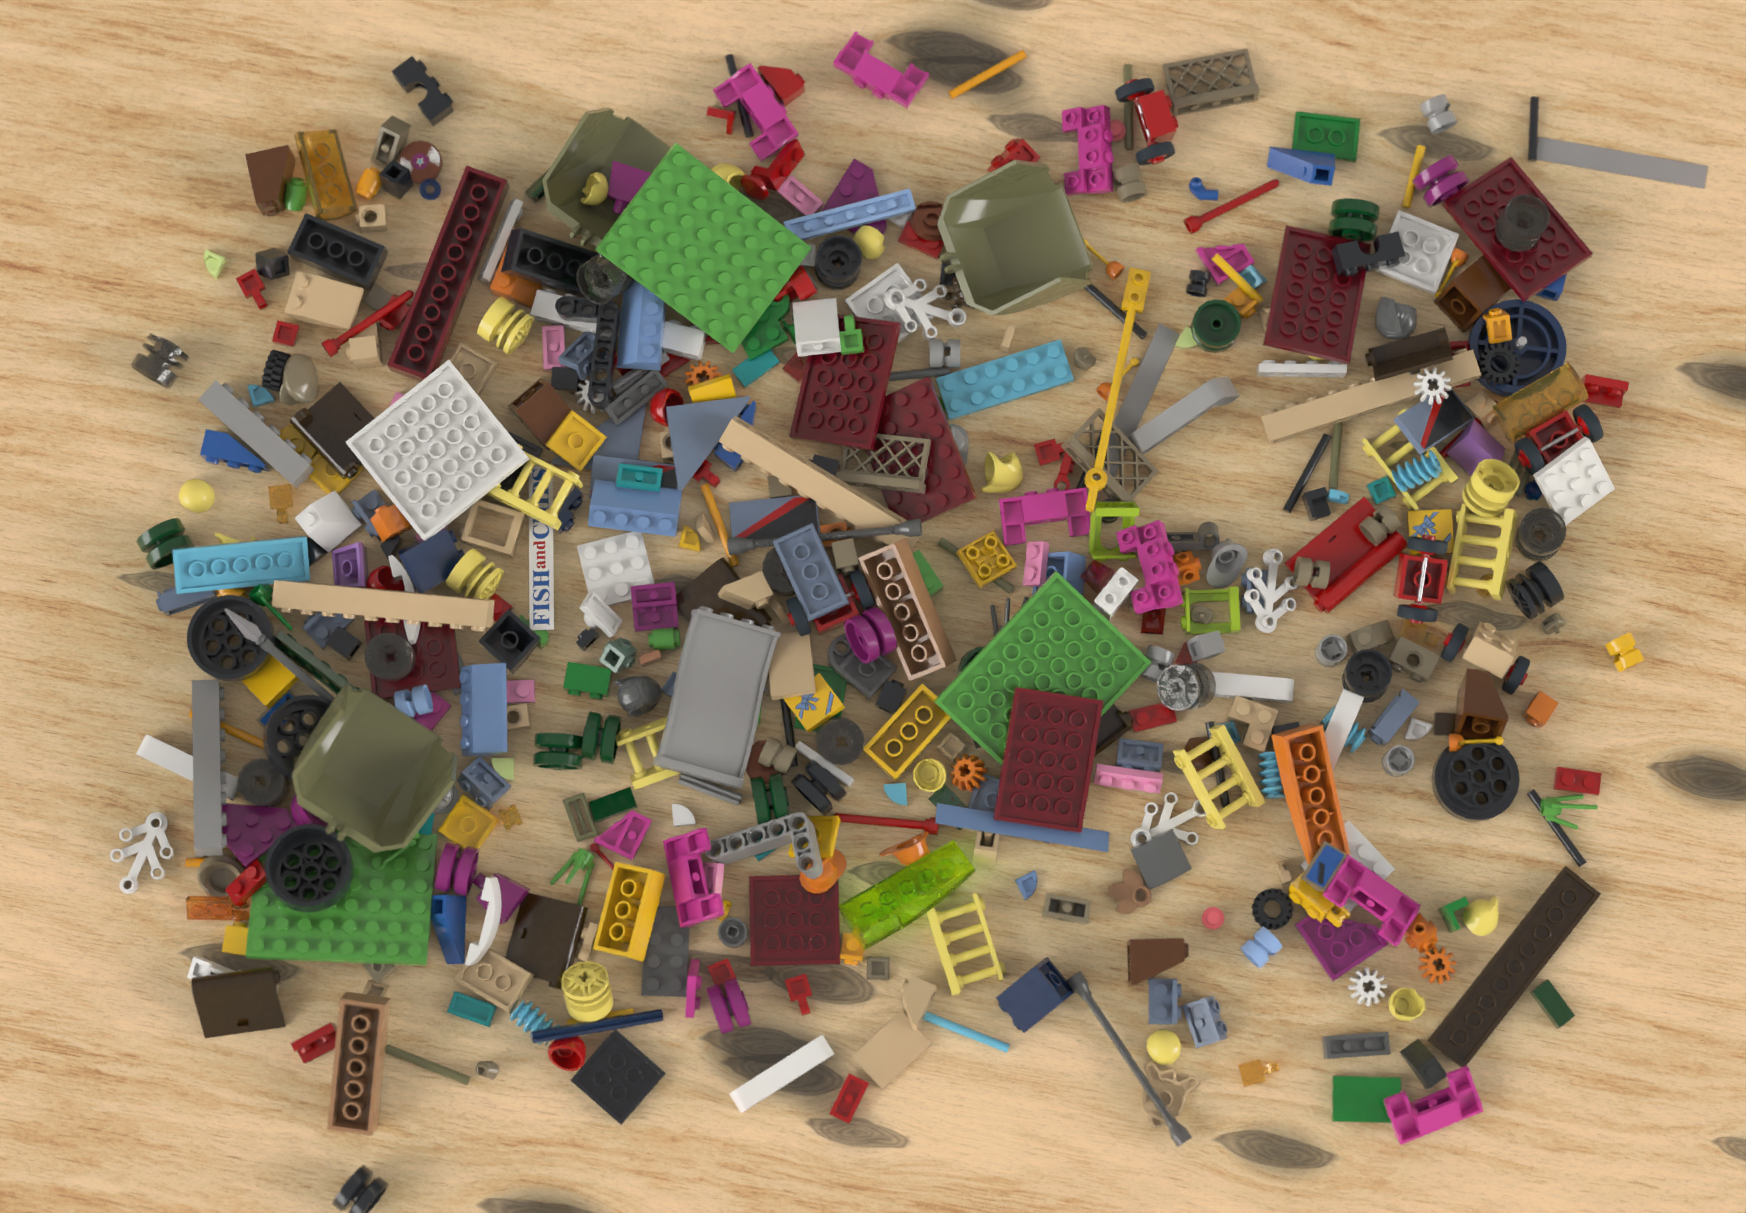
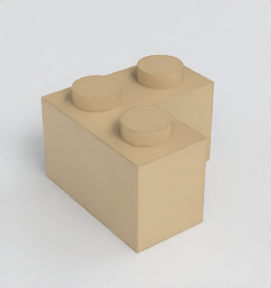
[346,321,383,370]
[1226,695,1278,754]

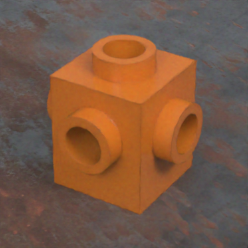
[1172,551,1202,586]
[1404,913,1438,954]

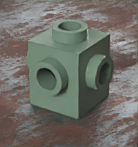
[599,638,638,673]

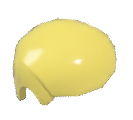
[580,172,609,206]
[853,226,885,260]
[178,478,215,513]
[913,758,947,793]
[1389,987,1425,1022]
[1146,1029,1181,1066]

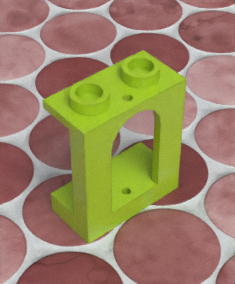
[1088,501,1139,562]
[1180,587,1240,635]

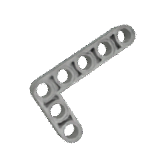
[1128,377,1240,454]
[706,812,823,879]

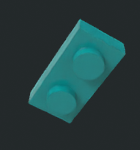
[616,463,663,492]

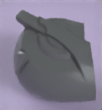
[1375,297,1417,340]
[614,676,662,717]

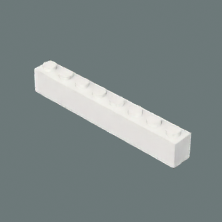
[530,289,707,361]

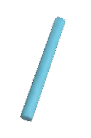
[923,1011,1010,1053]

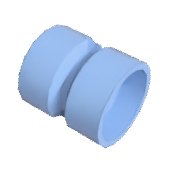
[394,684,433,717]
[1240,926,1283,969]

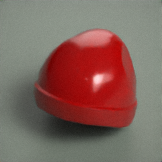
[650,388,684,427]
[366,565,405,591]
[548,1036,586,1071]

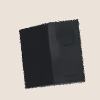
[478,609,541,674]

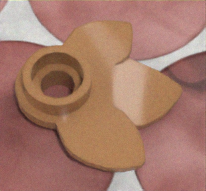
[1107,869,1152,914]

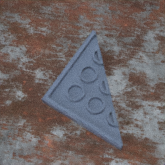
[666,396,750,491]
[552,402,647,470]

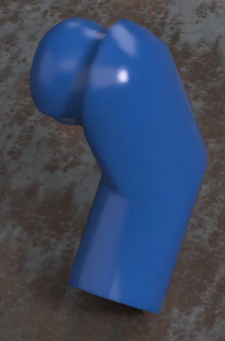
[1189,177,1218,201]

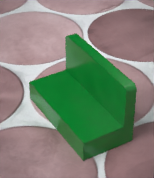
[1439,896,1469,933]

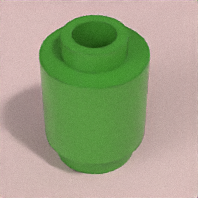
[284,177,308,211]
[648,628,681,651]

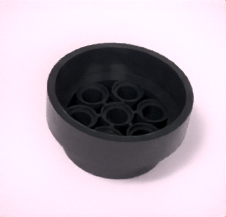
[187,595,275,682]
[263,695,332,780]
[1432,739,1520,822]
[265,824,354,913]

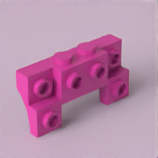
[833,31,929,109]
[713,63,799,162]
[1062,105,1114,196]
[999,488,1090,546]
[1116,520,1184,614]
[663,828,724,928]
[1323,855,1421,947]
[1383,1065,1483,1145]

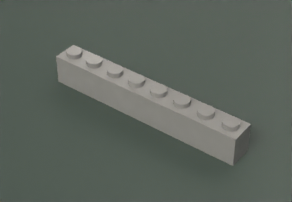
[192,679,227,856]

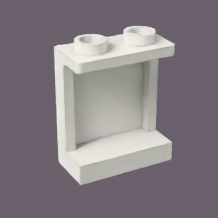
[793,298,841,357]
[1093,567,1139,621]

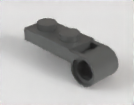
[1166,522,1220,552]

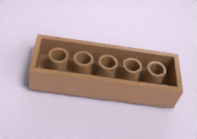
[858,538,957,681]
[327,992,391,1136]

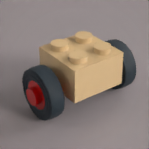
[1441,621,1530,695]

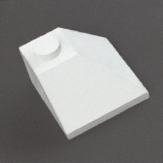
[295,491,362,553]

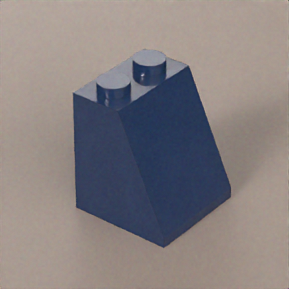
[398,527,465,593]
[996,957,1075,1033]

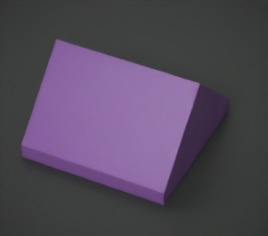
[1446,420,1506,476]
[332,542,368,588]

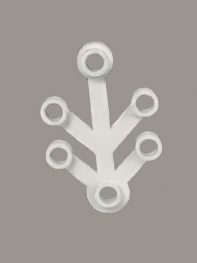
[884,278,966,340]
[1244,548,1299,633]
[1131,792,1207,847]
[110,812,175,895]

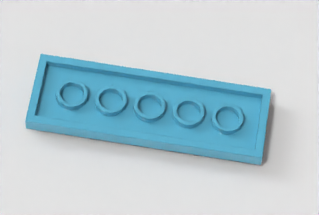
[936,339,1074,421]
[172,536,310,594]

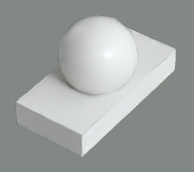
[579,591,623,638]

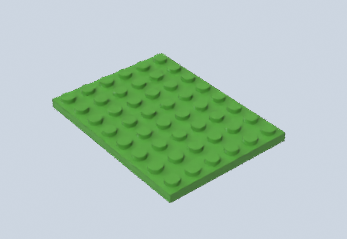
[595,143,812,353]
[933,571,1152,766]
[245,830,438,966]

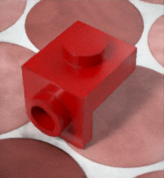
[378,294,411,331]

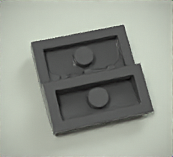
[1130,828,1192,890]

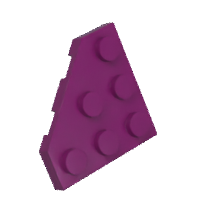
[821,158,887,235]
[222,803,299,868]
[1294,916,1388,981]

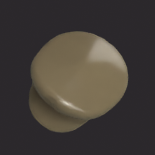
[279,354,318,405]
[197,853,245,902]

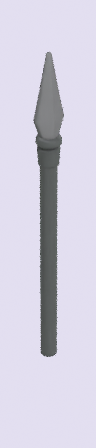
[224,608,335,702]

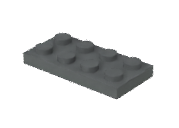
[641,906,690,997]

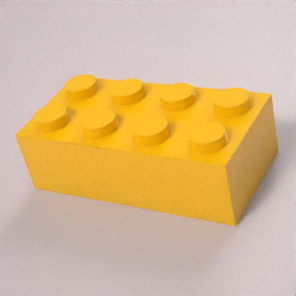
[862,683,952,782]
[593,862,666,962]

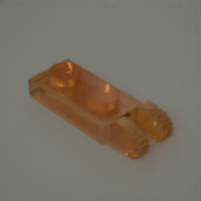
[186,896,250,922]

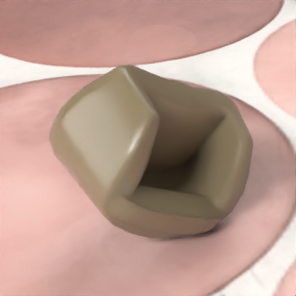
[1074,347,1096,370]
[1190,606,1214,625]
[1542,613,1566,635]
[476,1061,499,1080]

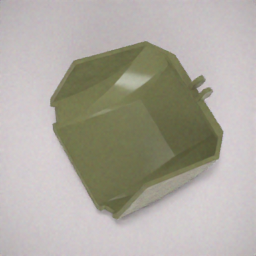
[542,107,671,247]
[937,159,1093,316]
[292,684,457,852]

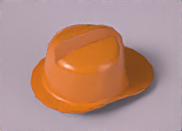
[879,831,931,866]
[800,849,847,894]

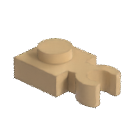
[578,922,599,961]

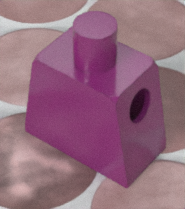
[608,161,651,215]
[473,872,530,925]

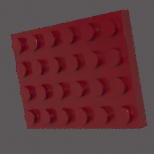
[1442,157,1593,302]
[1263,225,1371,364]
[789,314,901,451]
[866,377,978,524]
[993,687,1103,833]

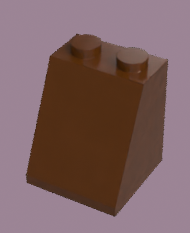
[245,145,296,217]
[1434,255,1511,333]
[508,378,571,451]
[1454,668,1508,744]
[1127,938,1189,987]

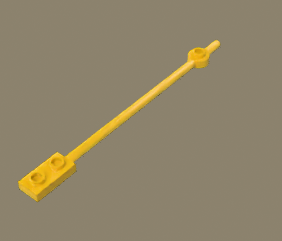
[1085,267,1151,512]

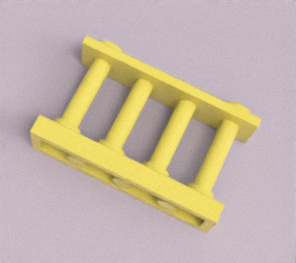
[1362,408,1459,511]
[487,444,583,531]
[1444,504,1518,600]
[615,716,680,790]
[1173,725,1266,829]
[925,893,1007,996]

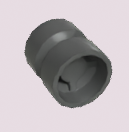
[718,917,748,948]

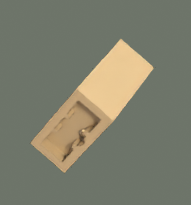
[459,500,527,558]

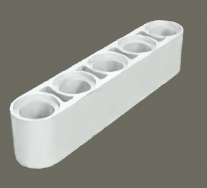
[1185,670,1294,703]
[136,734,243,800]
[729,1035,834,1113]

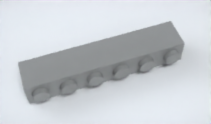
[198,381,315,488]

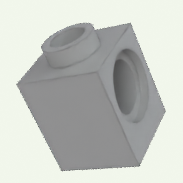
[1186,630,1225,662]

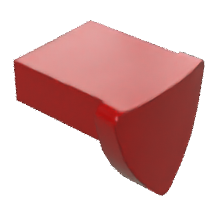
[707,106,737,135]

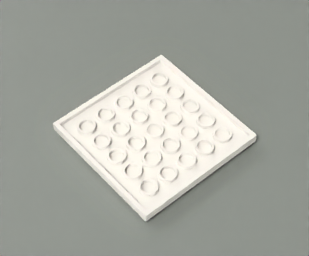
[346,360,529,541]

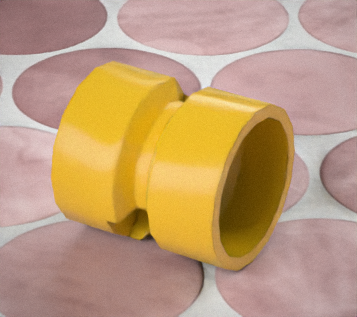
[1605,632,1645,672]

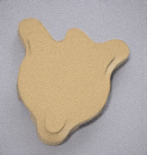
[1141,1062,1199,1129]

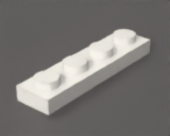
[477,198,523,283]
[1257,360,1347,378]

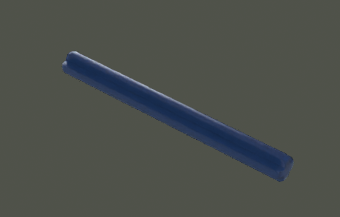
[531,1009,663,1043]

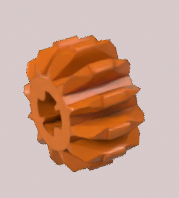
[685,360,722,386]
[949,754,988,792]
[1418,946,1457,985]

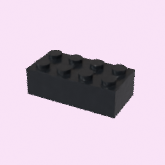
[287,213,388,291]
[501,228,600,297]

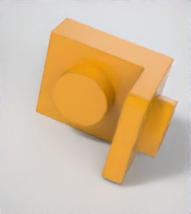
[1223,287,1258,319]
[1483,308,1512,344]
[840,933,865,966]

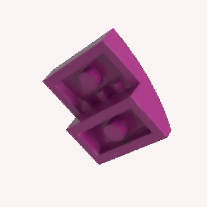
[630,582,679,632]

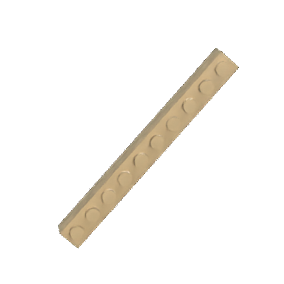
[1261,349,1481,445]
[718,416,923,550]
[272,580,494,631]

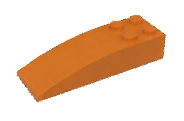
[1271,724,1350,865]

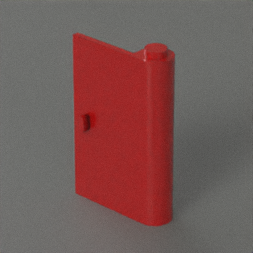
[1284,496,1407,614]

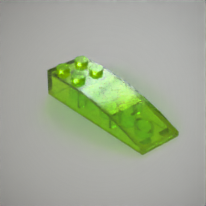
[838,840,976,951]

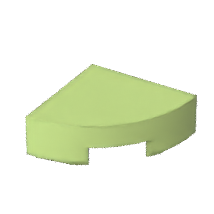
[204,250,227,279]
[1175,326,1197,349]
[491,758,514,781]

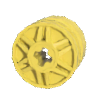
[477,296,534,355]
[1462,459,1520,518]
[446,548,504,599]
[561,961,613,1022]

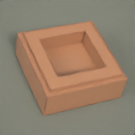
[638,649,663,667]

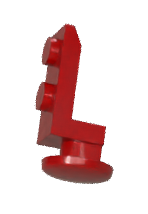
[740,139,806,200]

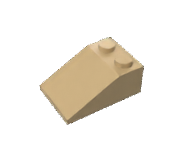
[284,272,364,330]

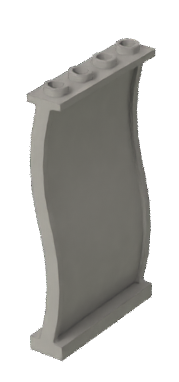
[653,606,781,788]

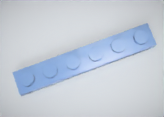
[784,188,916,241]

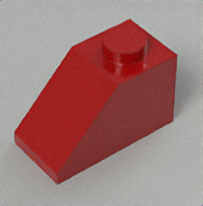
[757,65,805,107]

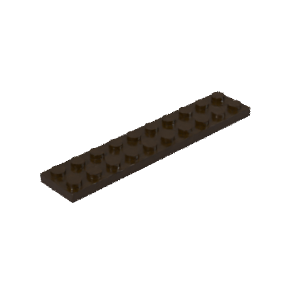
[1427,866,1601,1067]

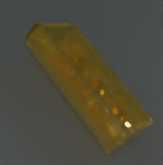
[294,129,358,221]
[1492,362,1588,443]

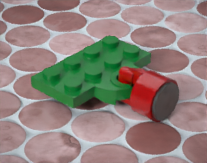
[741,264,818,361]

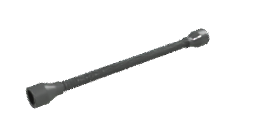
[727,519,922,555]
[1066,971,1192,1147]

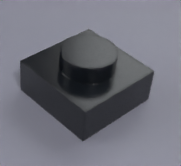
[576,628,600,652]

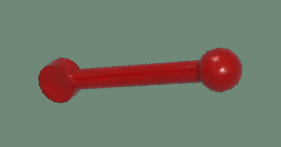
[590,843,614,870]

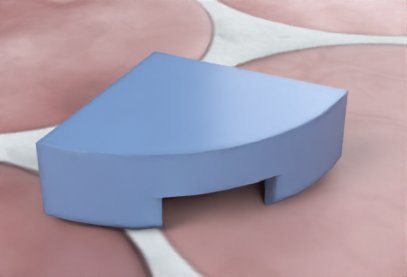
[1015,870,1037,900]

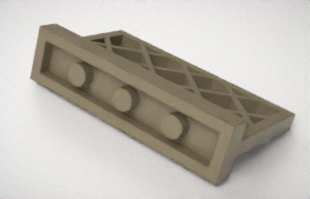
[1163,49,1259,116]
[1061,408,1158,501]
[836,434,931,494]

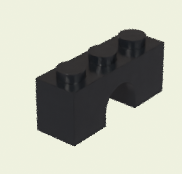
[392,56,454,126]
[1332,231,1405,277]

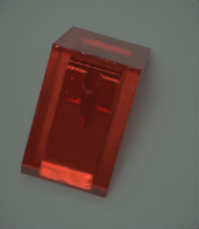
[1080,560,1115,595]
[1141,608,1166,635]

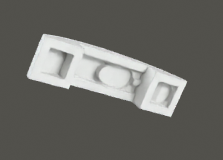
[388,555,420,644]
[1324,689,1364,771]
[465,876,501,966]

